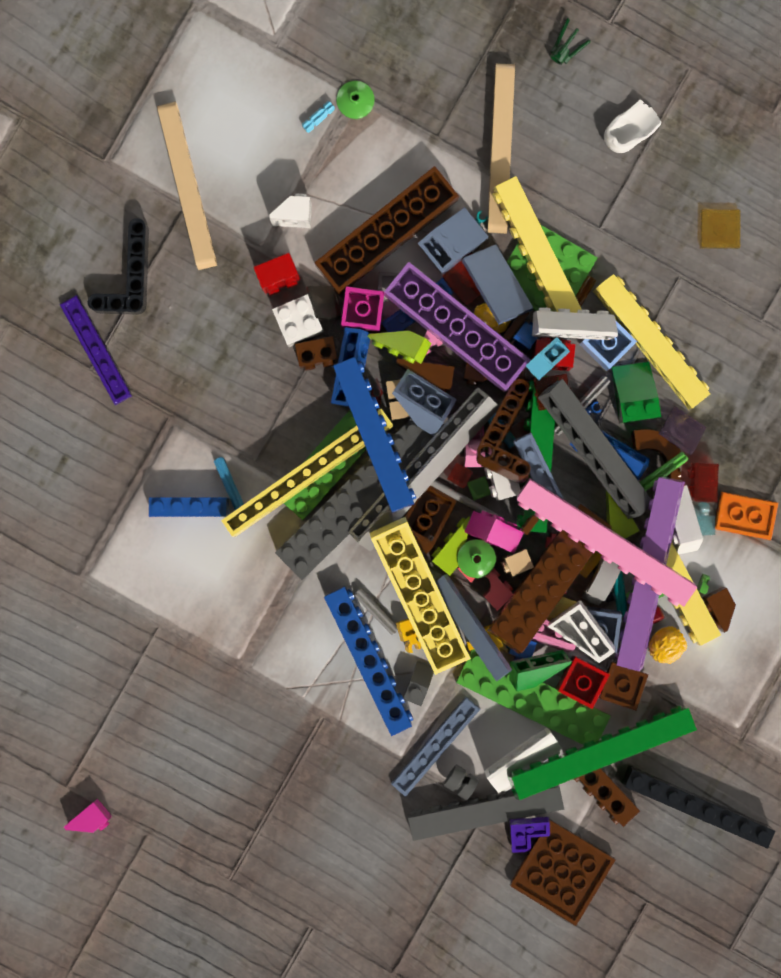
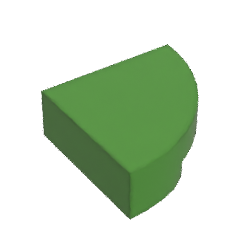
[697,573,710,594]

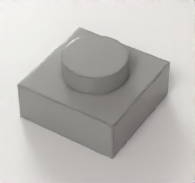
[378,272,398,291]

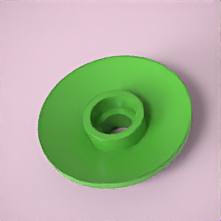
[337,81,374,119]
[457,539,496,578]

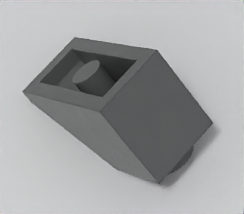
[403,661,434,706]

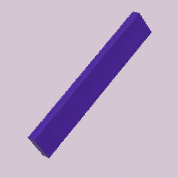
[60,295,132,405]

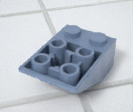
[418,207,489,274]

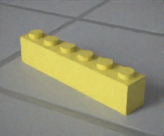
[666,542,721,646]

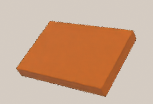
[713,492,778,540]

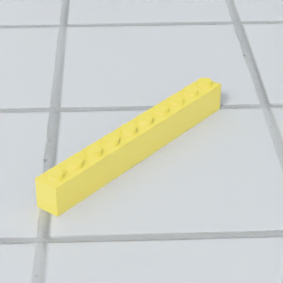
[221,409,393,537]

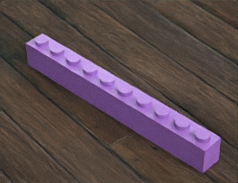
[615,476,685,671]

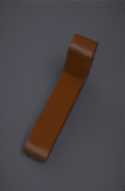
[476,379,531,483]

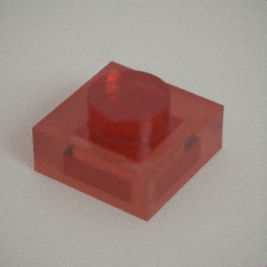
[447,463,473,489]

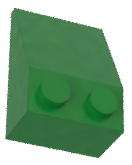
[611,362,661,424]

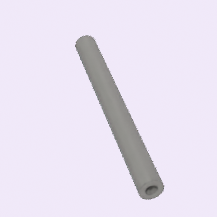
[431,480,499,517]

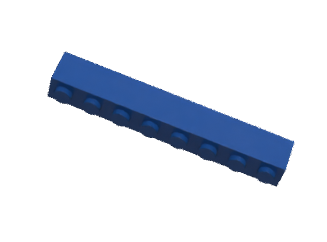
[333,357,416,513]

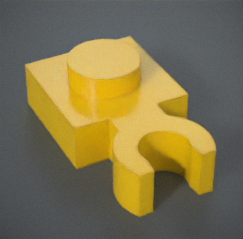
[396,618,421,653]

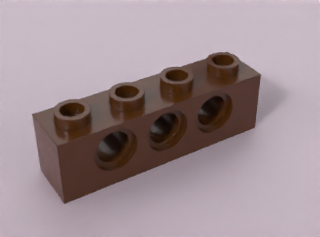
[574,768,640,827]

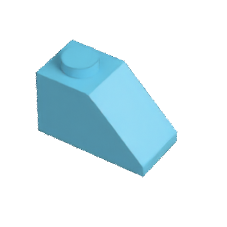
[526,337,570,380]

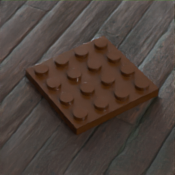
[510,819,616,926]

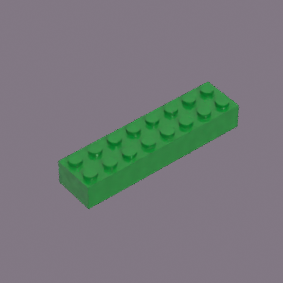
[516,376,558,533]

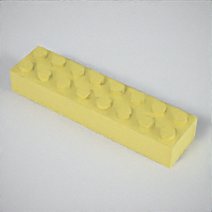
[370,517,470,675]

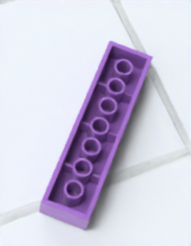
[384,262,531,392]

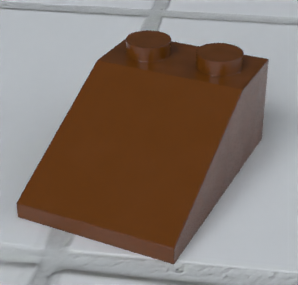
[404,485,457,554]

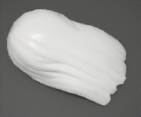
[604,100,662,153]

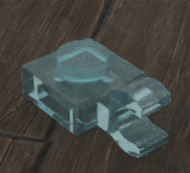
[697,502,715,536]

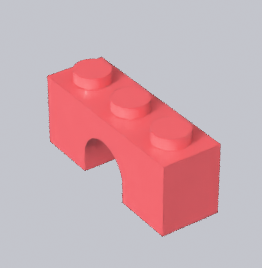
[457,555,513,611]

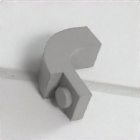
[581,558,621,606]

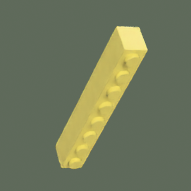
[492,177,582,313]
[593,274,710,410]

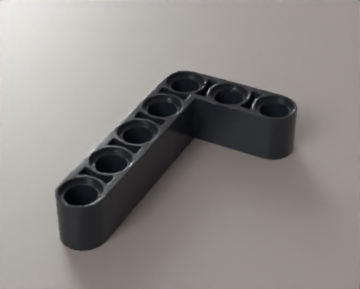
[87,218,149,315]

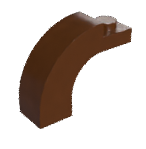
[631,429,681,480]

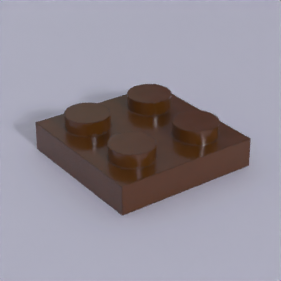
[599,662,649,711]

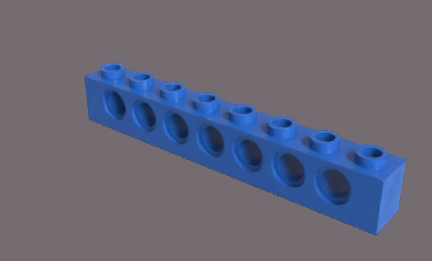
[324,586,414,737]

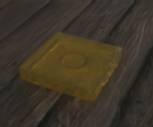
[701,209,740,249]

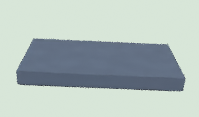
[462,245,533,325]

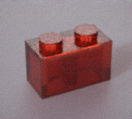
[688,463,719,503]

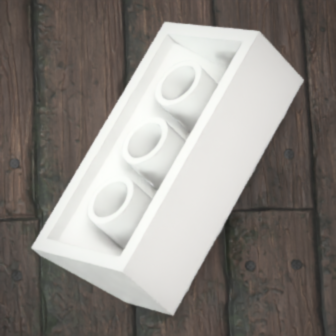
[532,308,618,340]
[484,727,562,793]

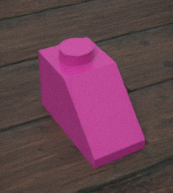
[64,798,112,833]

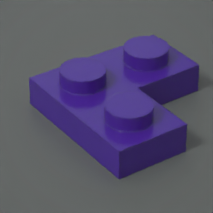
[510,817,550,853]

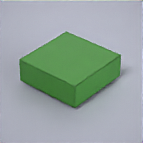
[467,476,491,501]

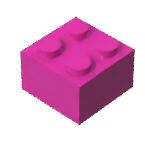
[341,287,384,333]
[464,510,523,554]

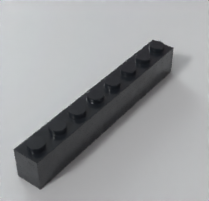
[621,765,776,849]

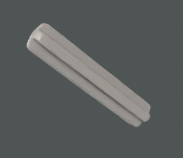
[354,589,398,635]

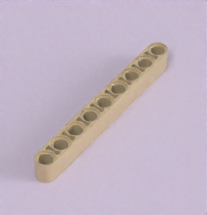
[487,63,515,234]
[157,101,217,270]

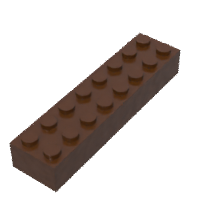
[314,166,459,296]
[487,504,612,654]

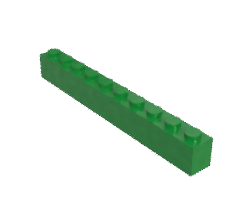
[507,706,697,800]

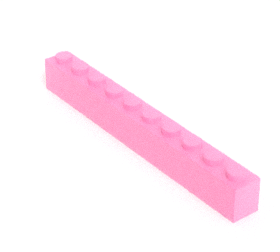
[516,478,697,606]

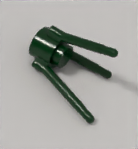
[550,18,591,65]

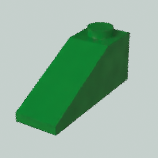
[509,650,572,691]

